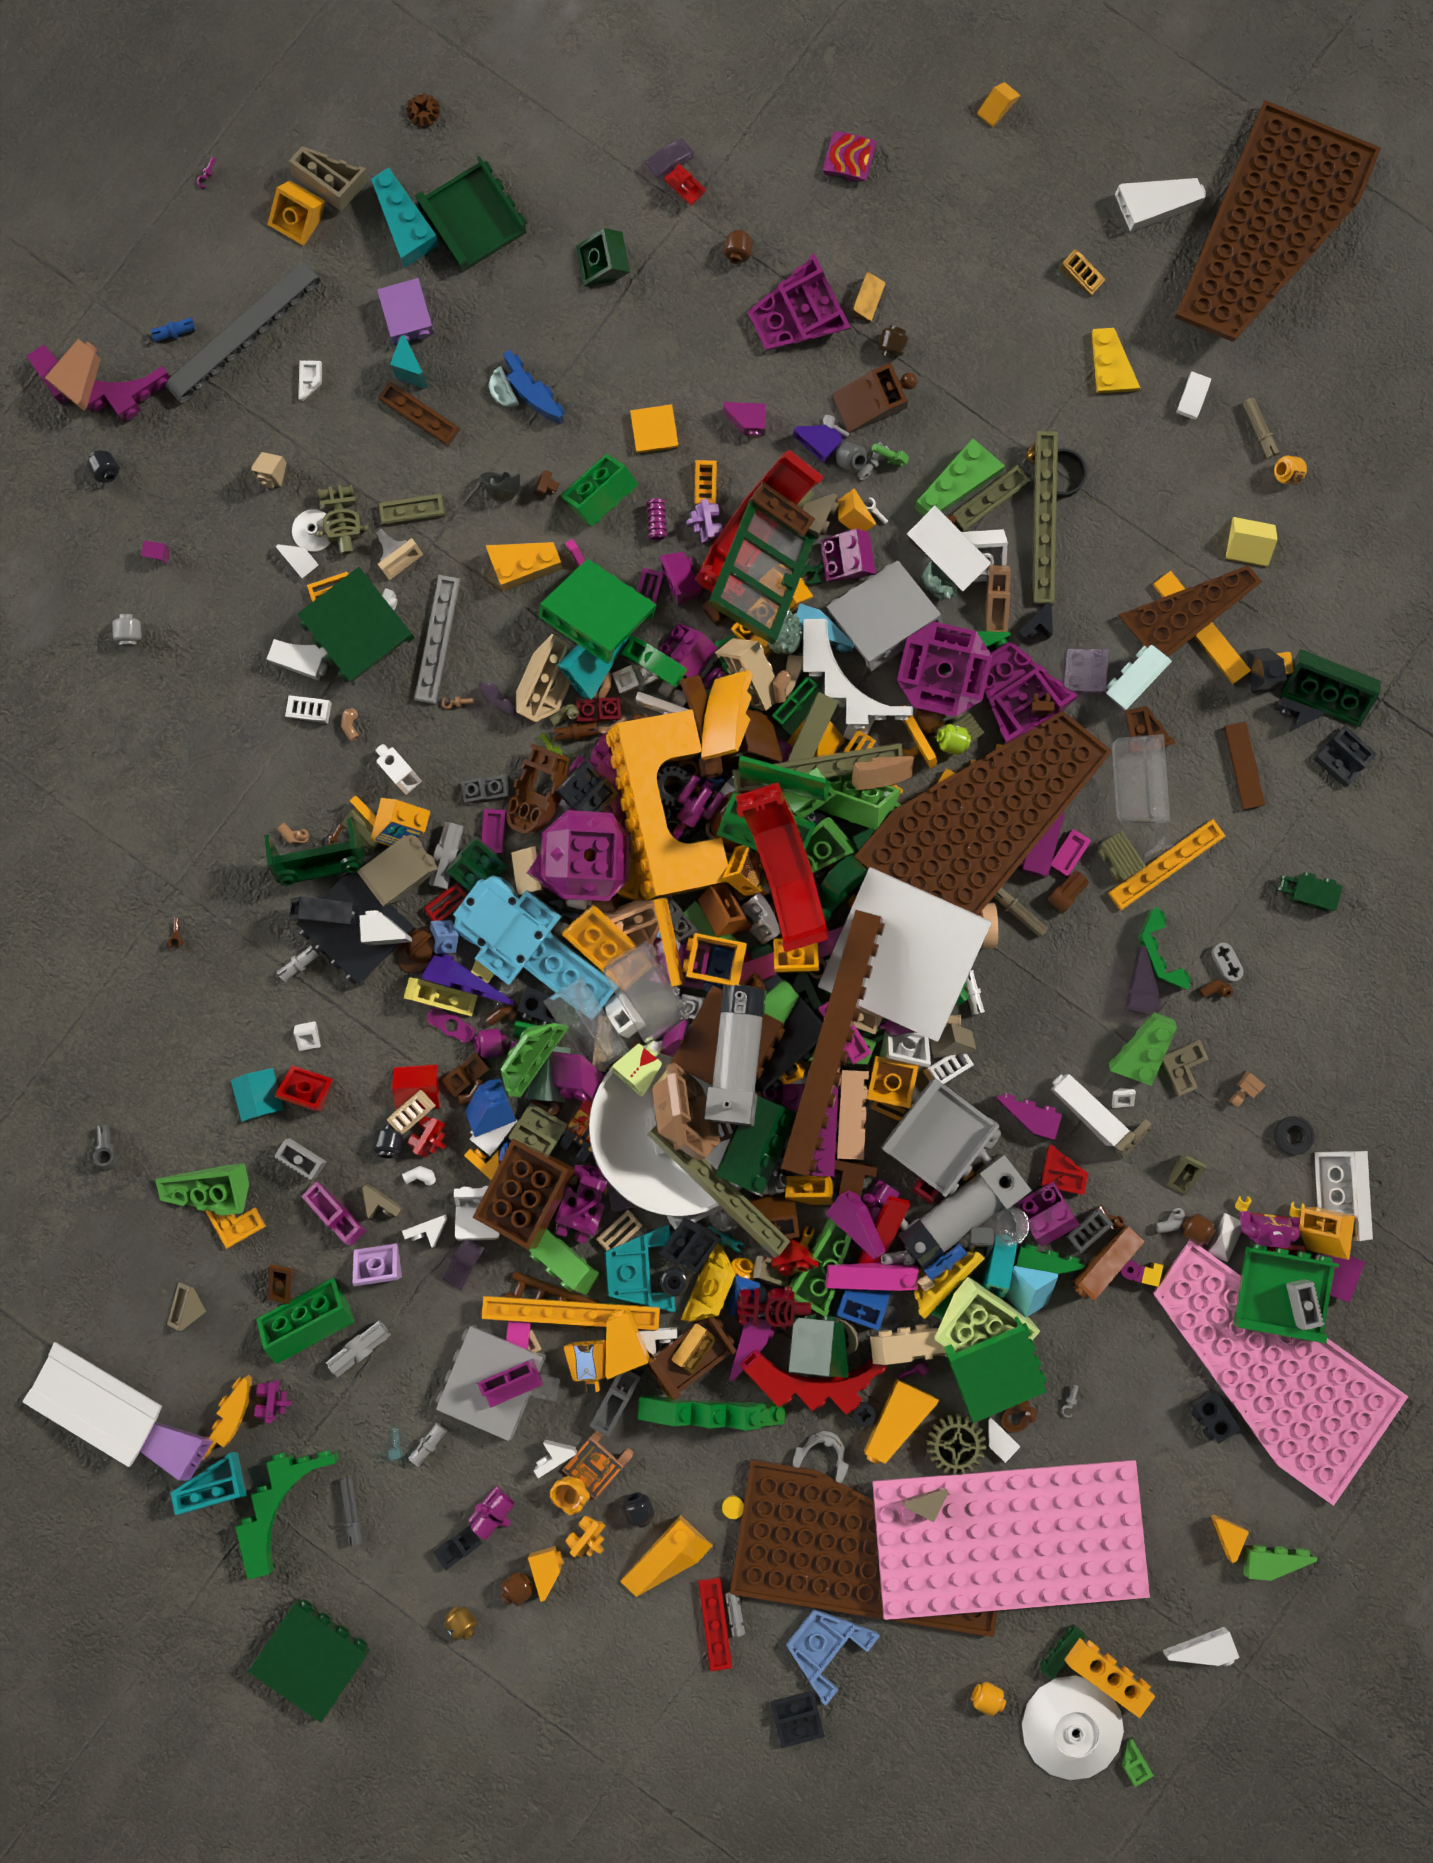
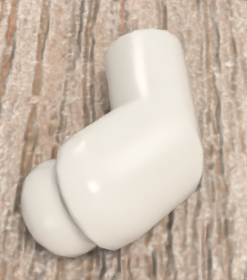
[402,1166,436,1186]

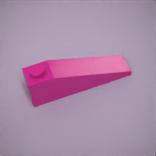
[826,1262,919,1291]

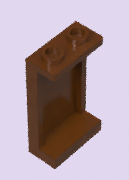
[645,1317,737,1401]

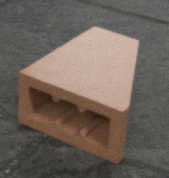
[45,339,101,411]

